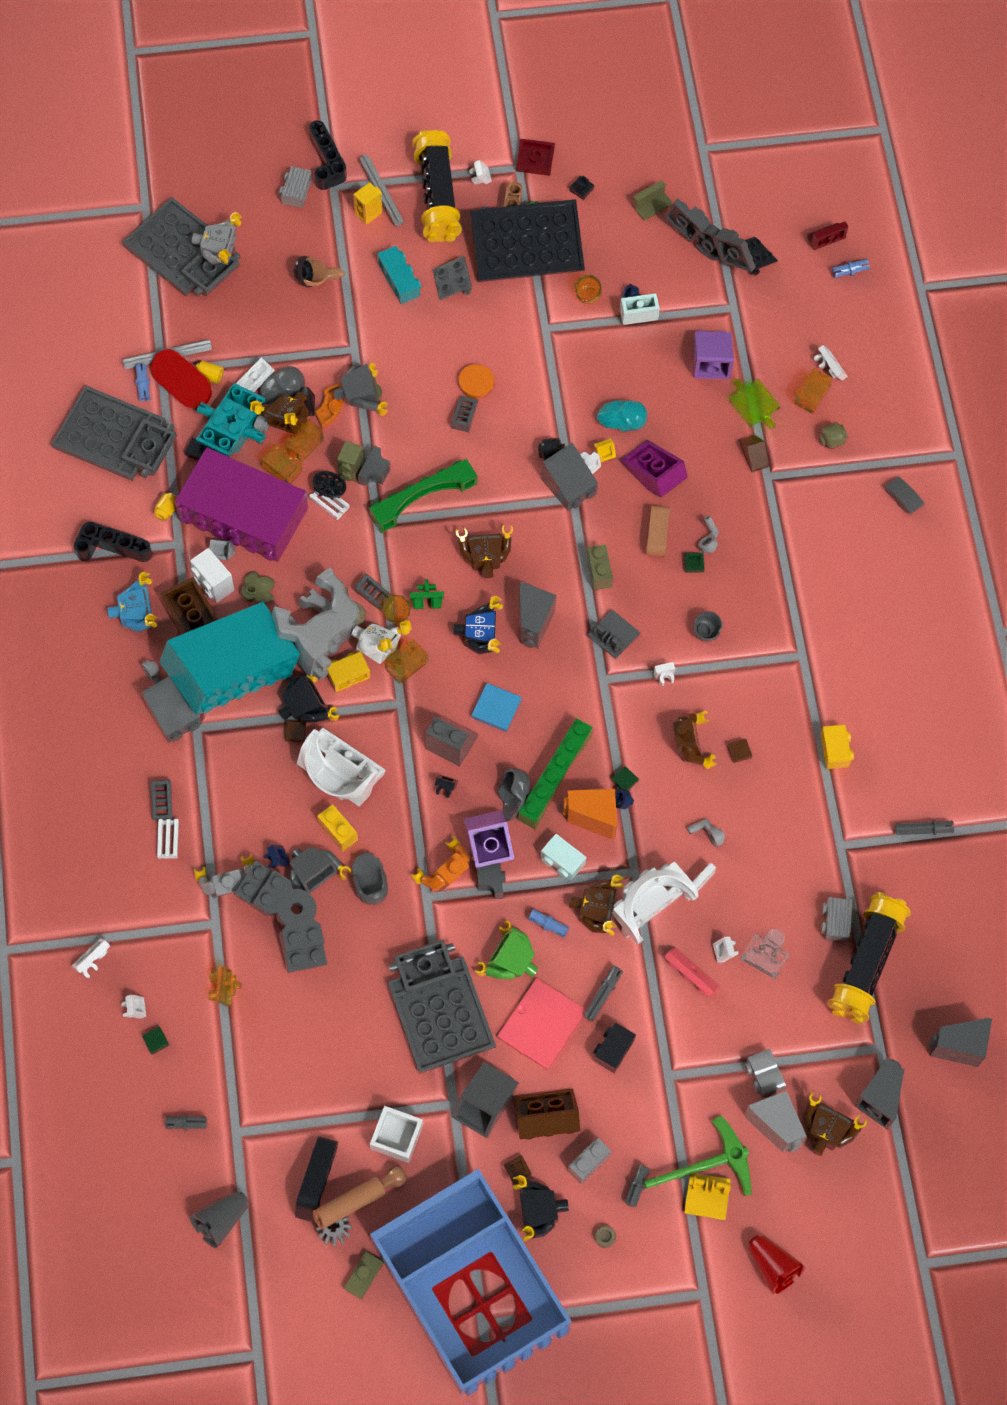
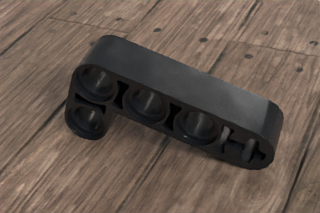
[309,120,347,190]
[74,522,153,562]
[295,1136,339,1223]

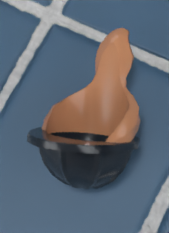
[293,256,345,287]

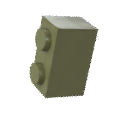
[337,441,364,482]
[586,544,613,590]

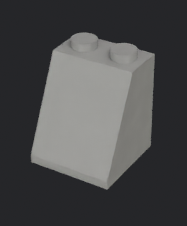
[744,1091,807,1153]

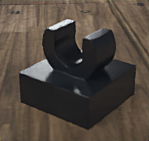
[569,176,594,200]
[435,775,458,798]

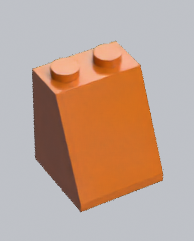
[563,789,617,839]

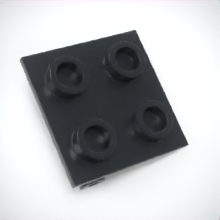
[745,237,778,276]

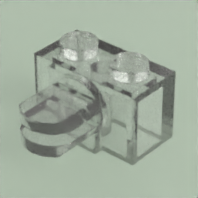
[741,929,790,979]

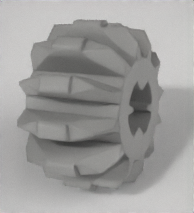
[316,1216,352,1246]

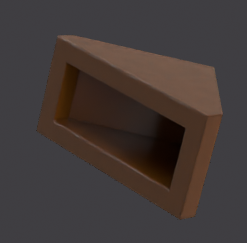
[738,435,769,472]

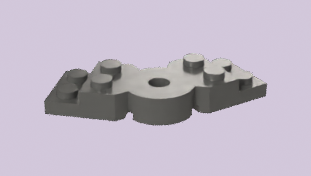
[663,198,756,272]
[233,861,327,973]

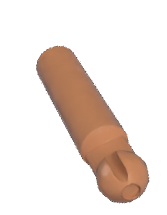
[313,1167,407,1229]

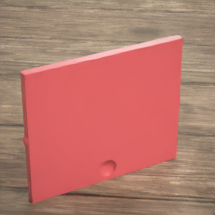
[497,978,586,1070]

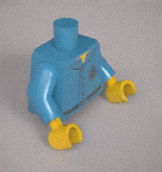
[108,572,158,632]

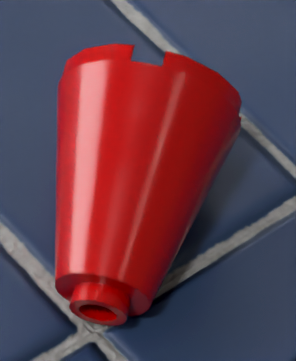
[748,1235,805,1294]

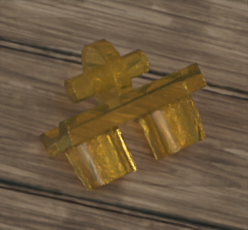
[208,965,242,1006]

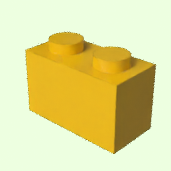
[353,182,382,225]
[327,652,371,692]
[820,724,854,769]
[317,804,358,852]

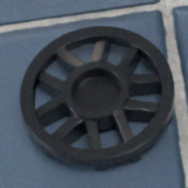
[312,471,347,500]

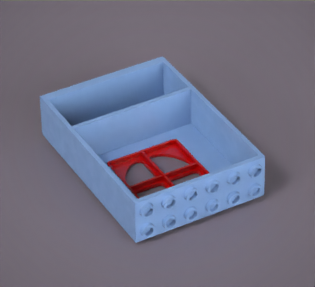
[370,1168,572,1396]

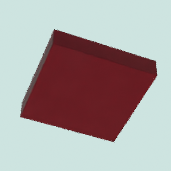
[516,139,555,176]

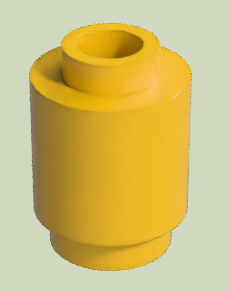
[153,493,177,521]

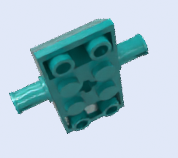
[196,383,266,457]

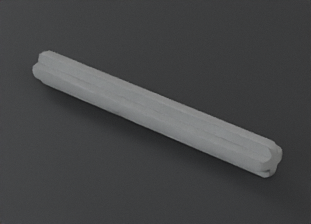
[360,154,404,227]
[123,340,212,369]

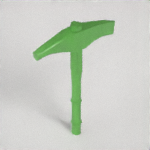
[643,1115,752,1196]

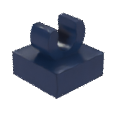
[264,845,290,868]

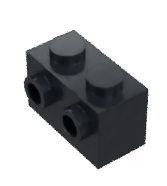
[593,1022,636,1074]

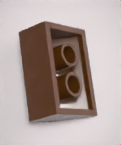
[513,1089,581,1140]

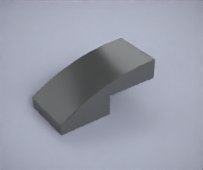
[885,476,924,514]

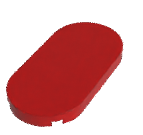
[151,349,212,408]

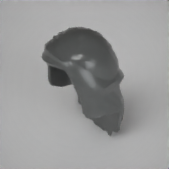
[259,366,305,404]
[498,768,530,821]
[352,853,388,905]

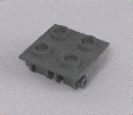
[433,256,472,300]
[587,610,640,659]

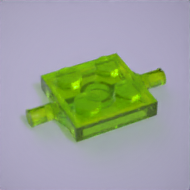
[729,378,780,429]

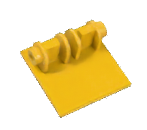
[684,1173,731,1220]

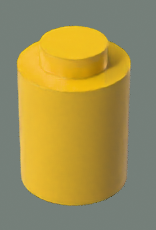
[196,361,224,384]

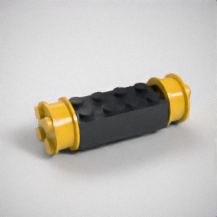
[412,130,462,242]
[827,892,911,1024]

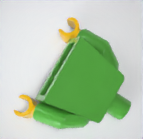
[475,921,538,980]

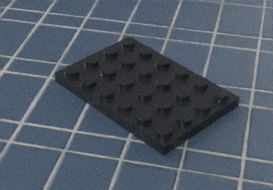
[470,199,585,282]

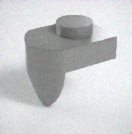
[209,539,236,560]

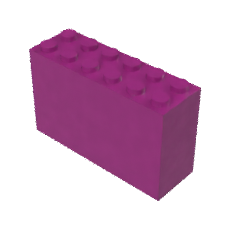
[175,447,308,562]

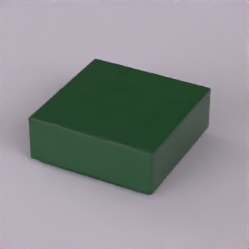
[684,553,705,573]
[611,766,639,791]
[142,1027,170,1055]

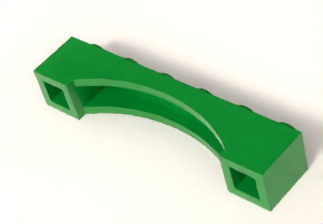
[369,458,478,533]
[518,718,593,829]

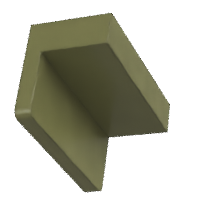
[632,180,672,221]

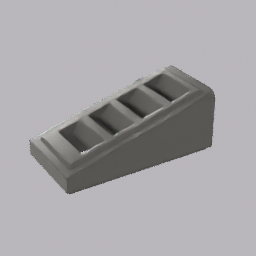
[451,396,478,432]
[353,574,395,612]
[151,780,173,820]

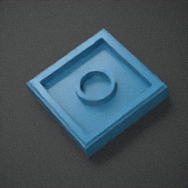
[471,683,522,732]

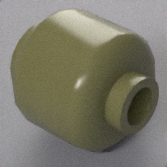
[820,422,848,449]

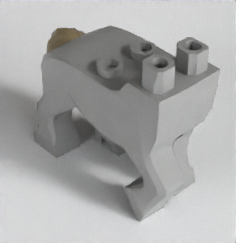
[272,567,366,680]

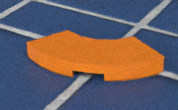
[314,383,343,428]

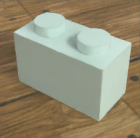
[620,293,660,325]
[541,834,587,880]

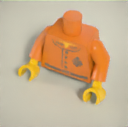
[411,836,471,892]

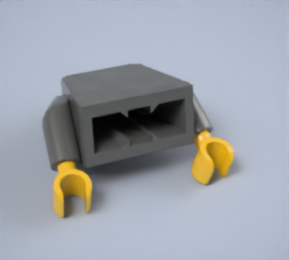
[333,363,388,416]
[289,847,351,894]

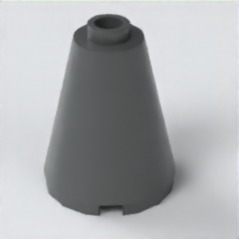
[190,1191,248,1248]

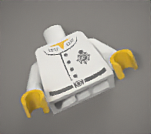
[352,621,412,664]

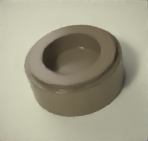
[595,1226,616,1248]

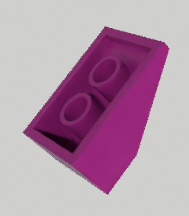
[621,440,688,498]

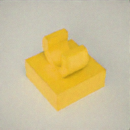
[594,439,616,462]

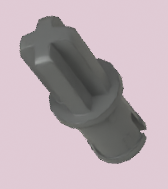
[165,1114,207,1131]
[625,1165,650,1207]

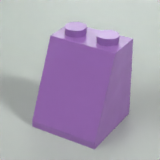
[694,330,734,379]
[464,810,515,868]

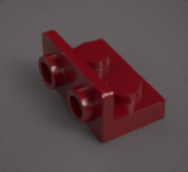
[807,221,848,250]

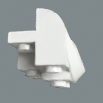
[297,728,385,806]
[612,861,699,944]

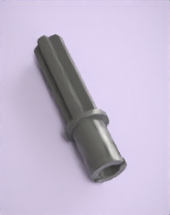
[895,820,954,835]
[584,965,623,1021]

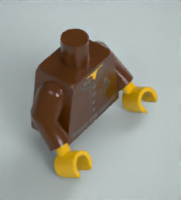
[250,392,308,434]
[455,524,513,578]
[673,711,717,769]
[569,875,624,936]
[803,1090,868,1156]

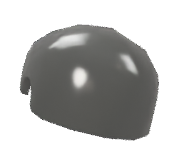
[693,611,723,642]

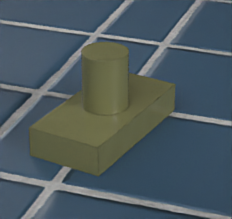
[344,1252,384,1300]

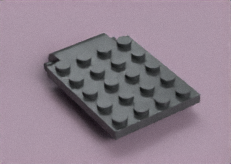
[122,197,241,296]
[51,385,177,481]
[387,940,496,1074]

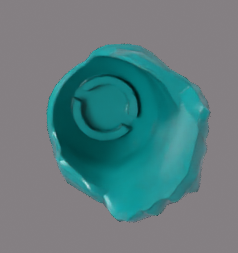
[597,400,648,432]

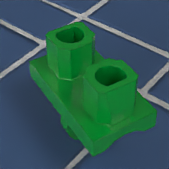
[410,579,444,610]

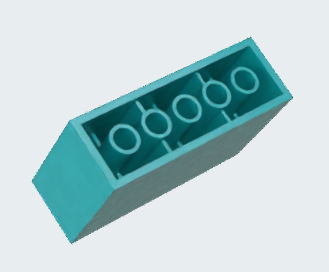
[159,602,300,715]

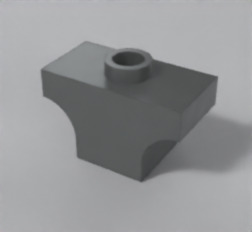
[358,446,391,486]
[477,863,506,899]

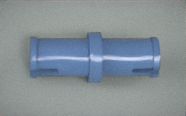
[832,258,870,278]
[135,364,151,402]
[528,909,569,938]

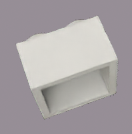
[190,548,234,603]
[370,1106,423,1163]

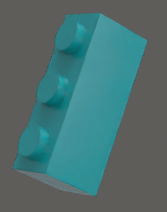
[377,245,422,304]

